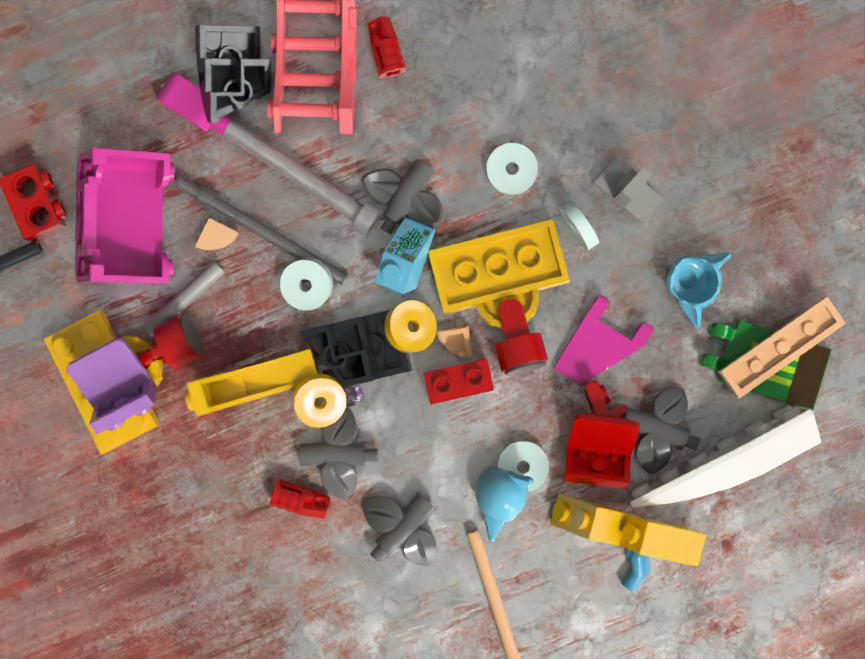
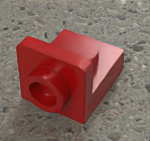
[581,380,629,418]

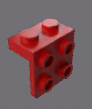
[563,413,640,490]

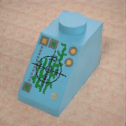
[374,218,436,294]

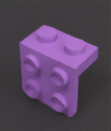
[67,337,157,434]

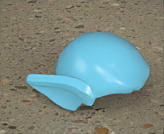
[666,252,731,328]
[475,467,533,542]

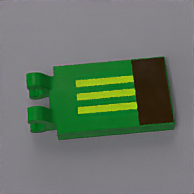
[700,320,832,411]

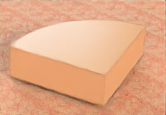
[195,218,239,251]
[437,326,474,358]

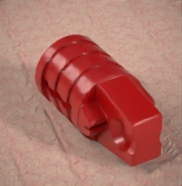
[368,16,407,78]
[269,478,331,519]

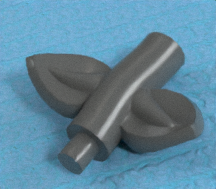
[361,160,443,235]
[624,388,701,475]
[299,407,379,499]
[362,492,436,566]

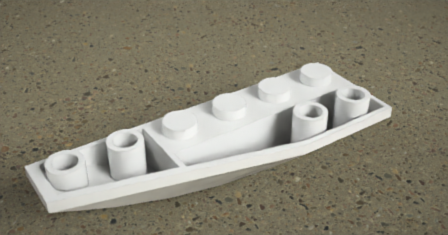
[626,405,821,508]

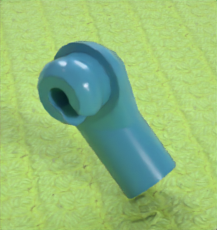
[621,549,650,593]

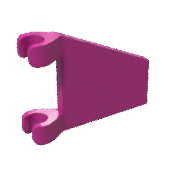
[554,295,654,385]

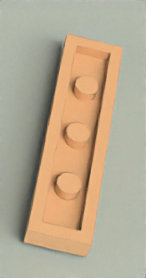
[718,297,846,398]

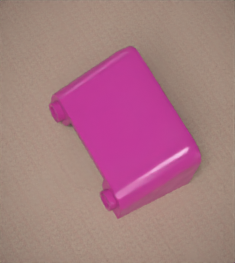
[75,148,175,284]

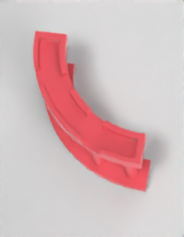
[267,0,357,134]

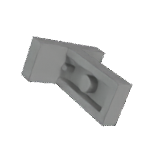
[593,158,664,225]

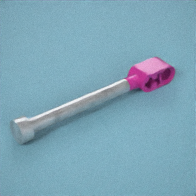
[155,71,382,237]

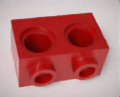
[0,164,67,242]
[423,358,494,405]

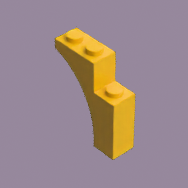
[184,349,320,416]
[550,493,707,566]

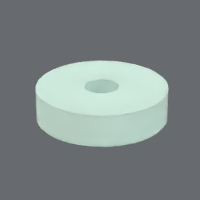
[486,143,538,196]
[559,200,599,251]
[280,257,333,311]
[497,441,549,493]

